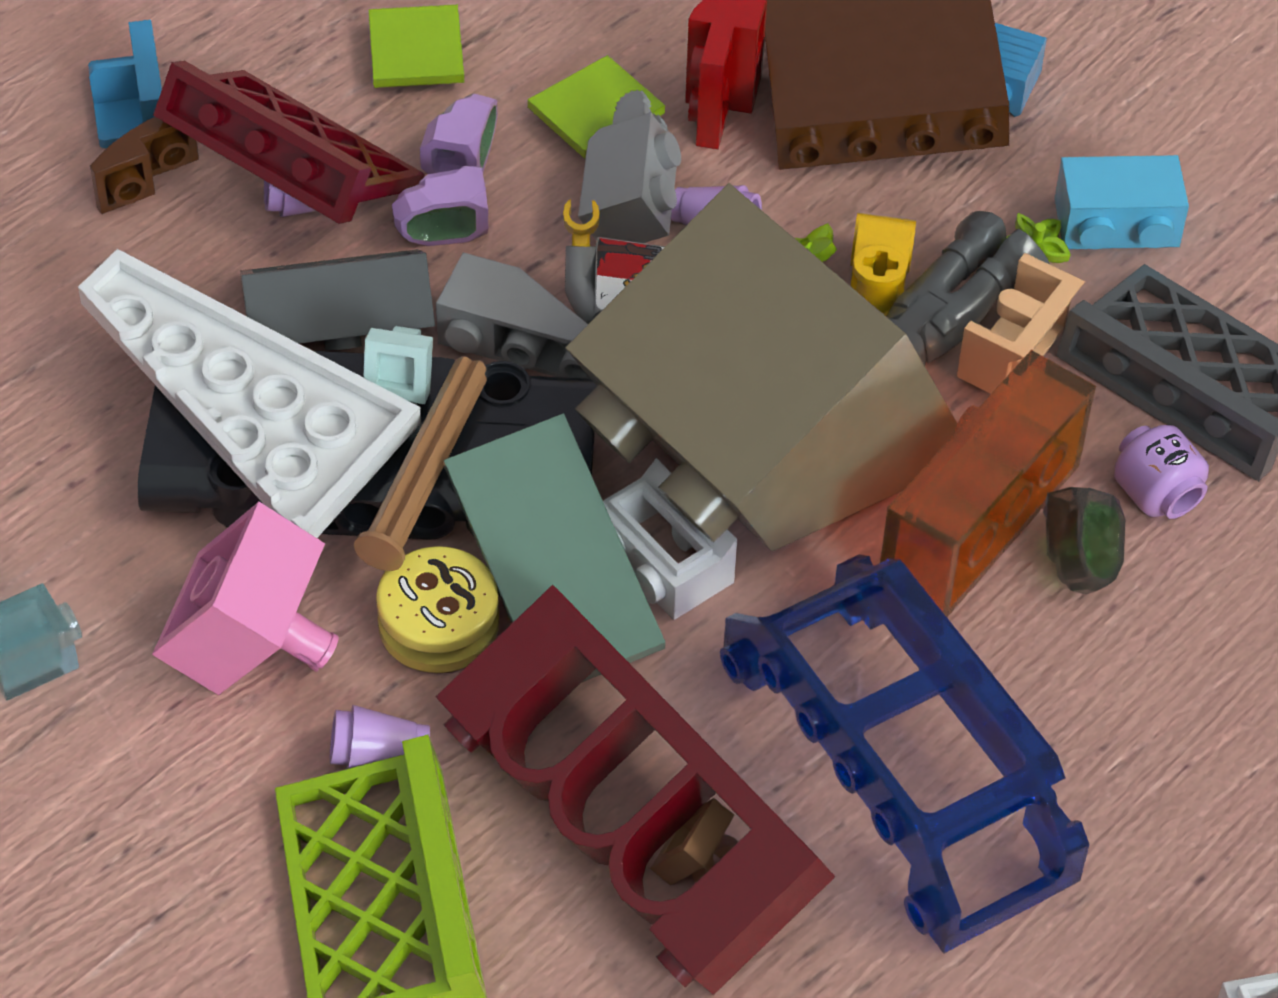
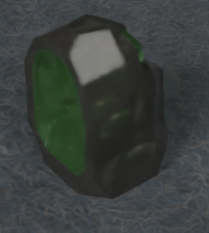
[1043,487,1126,594]

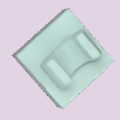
[364,326,433,404]

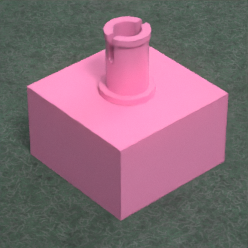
[152,502,339,695]

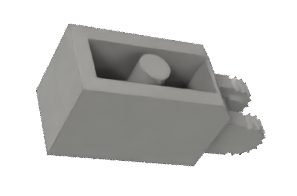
[578,89,681,243]

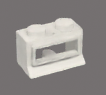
[603,458,737,620]

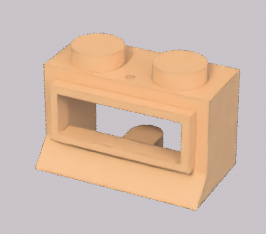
[957,253,1085,399]

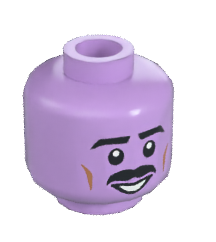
[1114,425,1209,519]

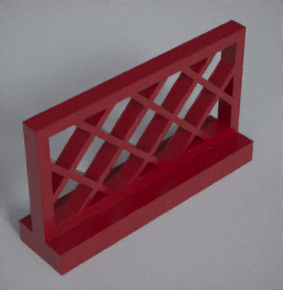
[153,60,425,224]

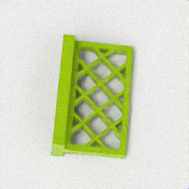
[275,734,487,998]

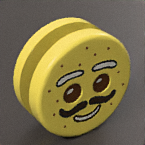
[376,546,499,673]

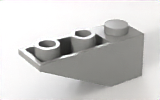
[436,252,590,379]

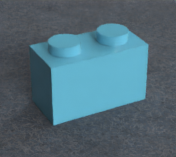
[1054,155,1189,249]

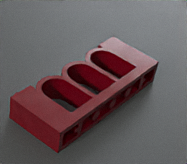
[435,585,835,995]

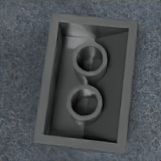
[240,249,435,351]

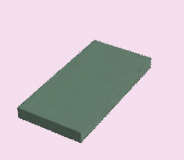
[444,413,666,682]

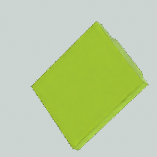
[368,4,465,88]
[527,55,665,159]

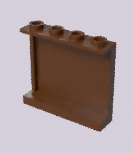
[765,0,1009,170]

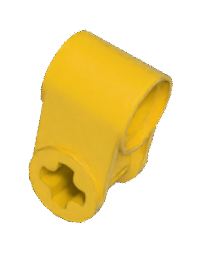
[850,213,916,316]

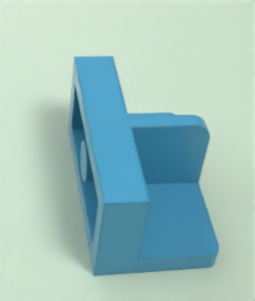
[88,20,162,148]

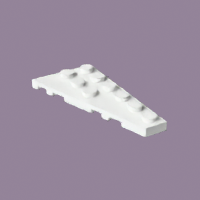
[78,249,421,538]

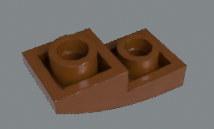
[90,117,199,214]

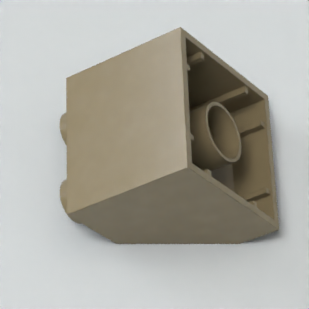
[565,183,963,552]

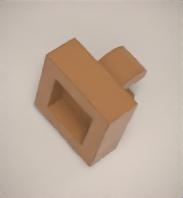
[650,798,739,885]

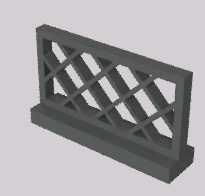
[1056,264,1278,482]

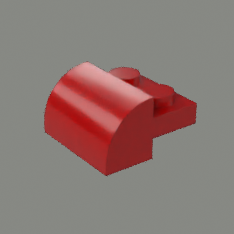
[685,0,767,150]

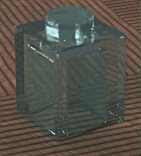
[0,583,82,701]

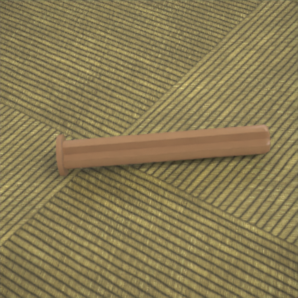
[354,356,487,571]

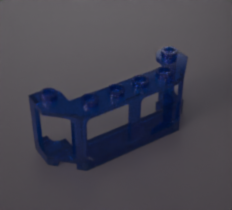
[720,554,1090,953]

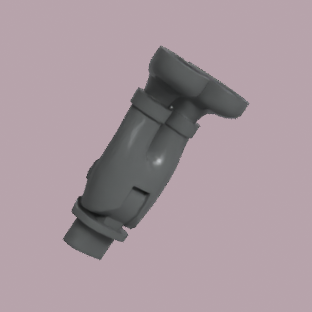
[886,211,1049,366]

